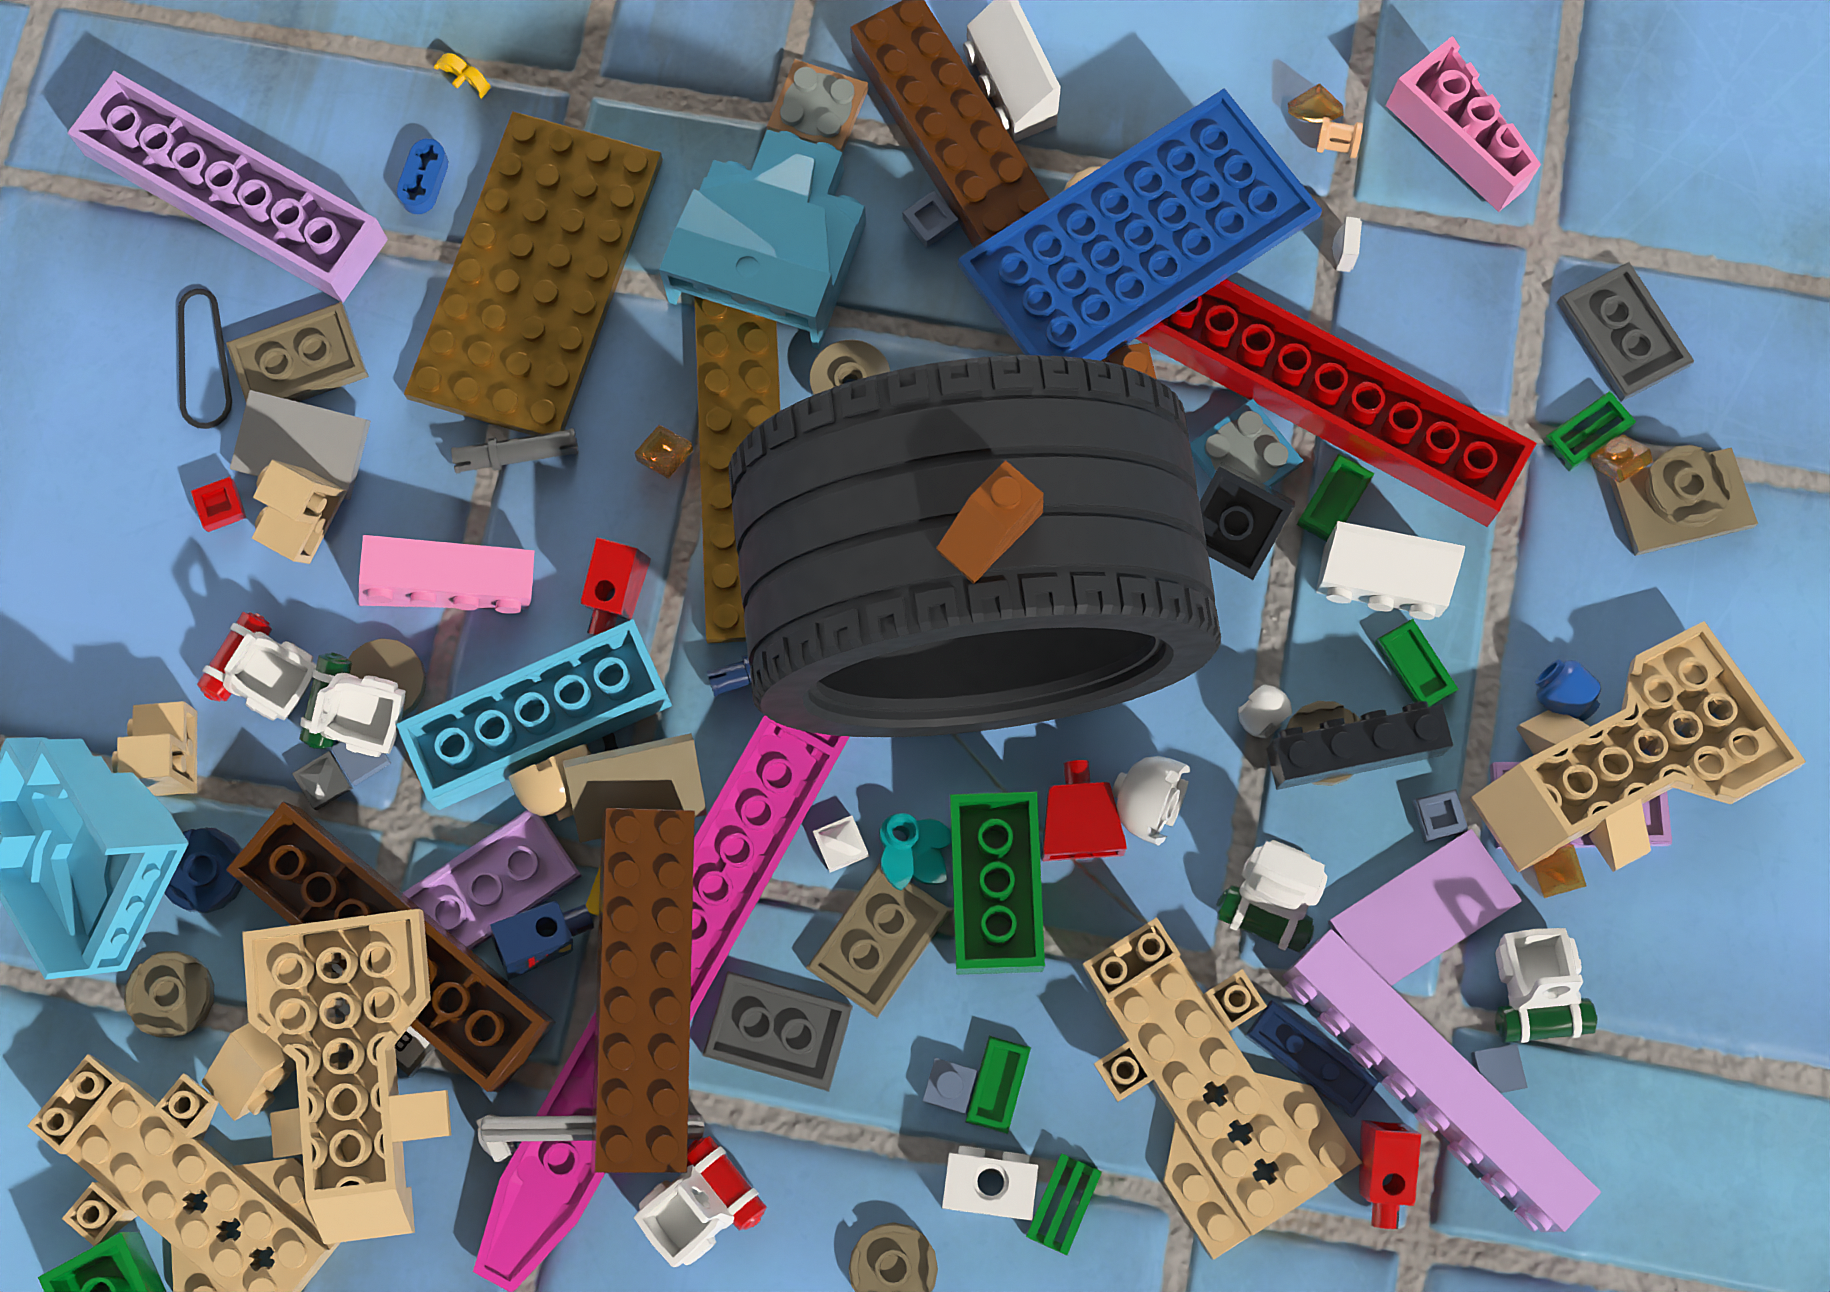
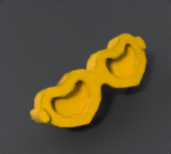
[433,53,491,99]

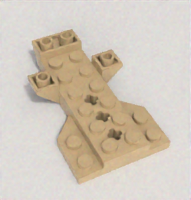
[1470,621,1806,873]
[242,909,452,1244]
[1082,917,1362,1260]
[27,1054,341,1292]

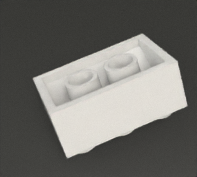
[963,0,1060,142]
[1316,521,1465,620]

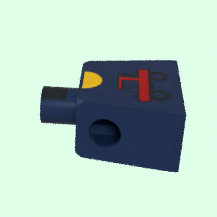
[490,901,594,980]

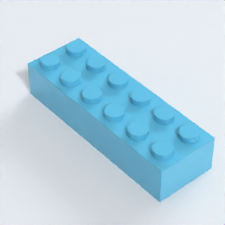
[396,619,673,810]

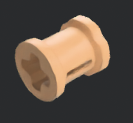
[1316,116,1363,159]

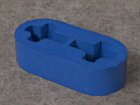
[397,138,449,214]

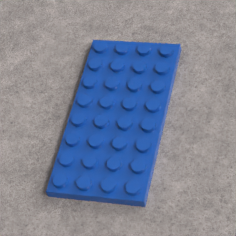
[958,88,1322,361]

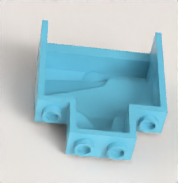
[659,129,866,349]
[0,737,189,980]

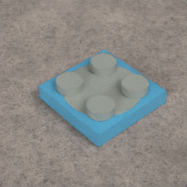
[1190,399,1304,488]

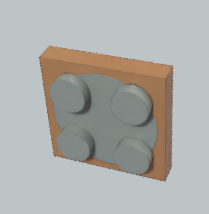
[767,59,868,152]

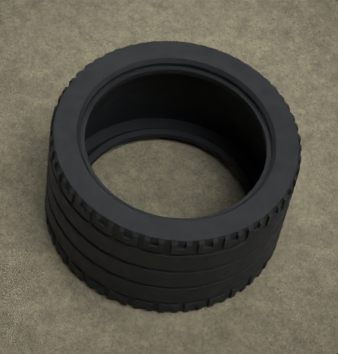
[728,355,1221,737]

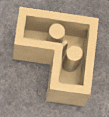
[252,460,347,564]
[112,701,197,796]
[201,1023,296,1121]

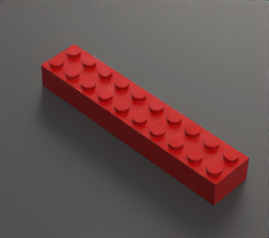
[1135,279,1537,527]

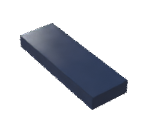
[1244,1000,1379,1118]

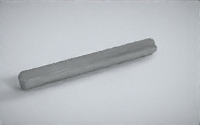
[481,1115,704,1142]

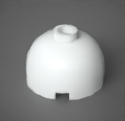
[1112,756,1190,846]

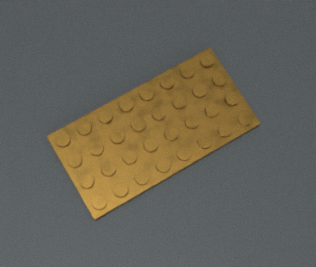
[404,111,663,436]

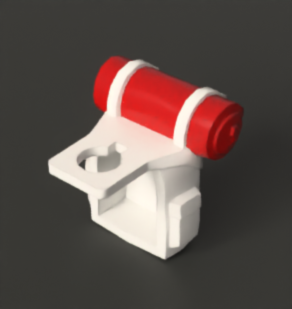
[196,612,316,721]
[634,1136,768,1267]

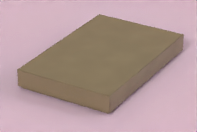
[226,302,369,402]
[1609,447,1758,556]
[563,733,707,843]
[806,863,951,1019]

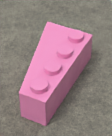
[1386,36,1541,212]
[359,535,535,614]

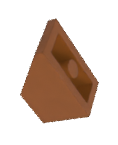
[936,460,1044,584]

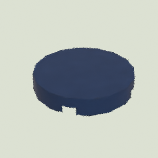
[164,827,243,913]

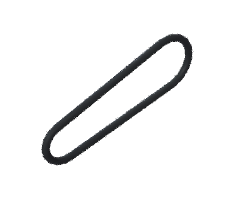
[178,288,232,429]

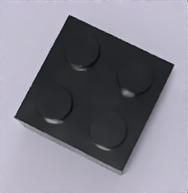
[1200,462,1295,580]

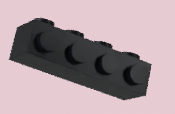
[1266,701,1454,790]

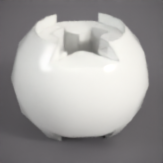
[1238,684,1292,738]

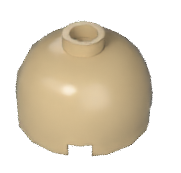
[508,744,592,821]

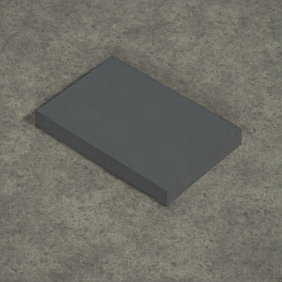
[1557,262,1694,402]
[702,971,853,1092]

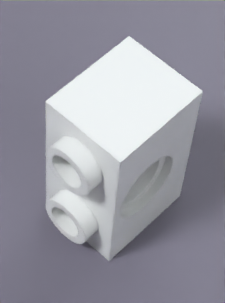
[942,1146,1038,1221]

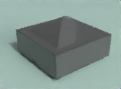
[292,751,353,811]

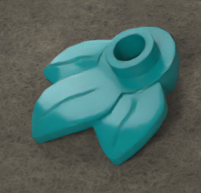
[879,813,951,890]

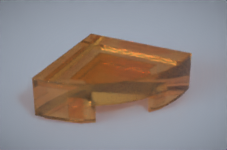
[1288,83,1344,122]

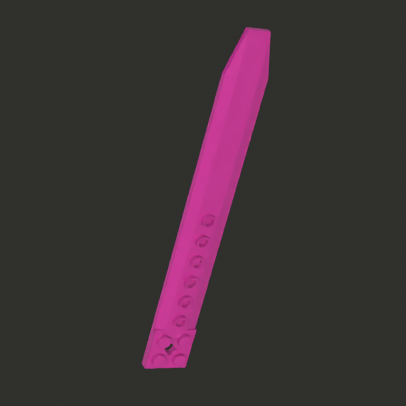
[473,715,849,1292]

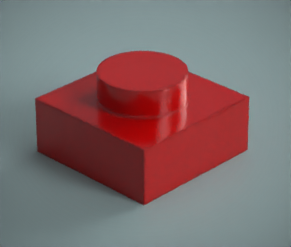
[191,477,247,532]

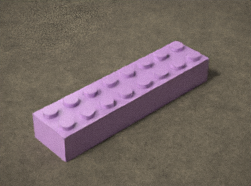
[67,71,388,303]
[1282,929,1601,1232]

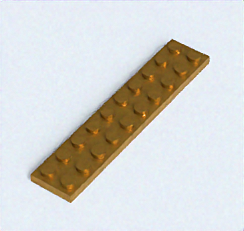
[695,296,781,644]

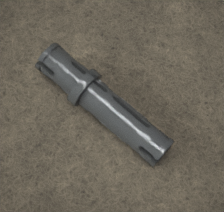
[451,428,579,474]

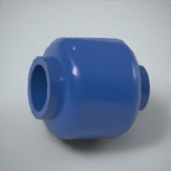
[1535,659,1601,721]

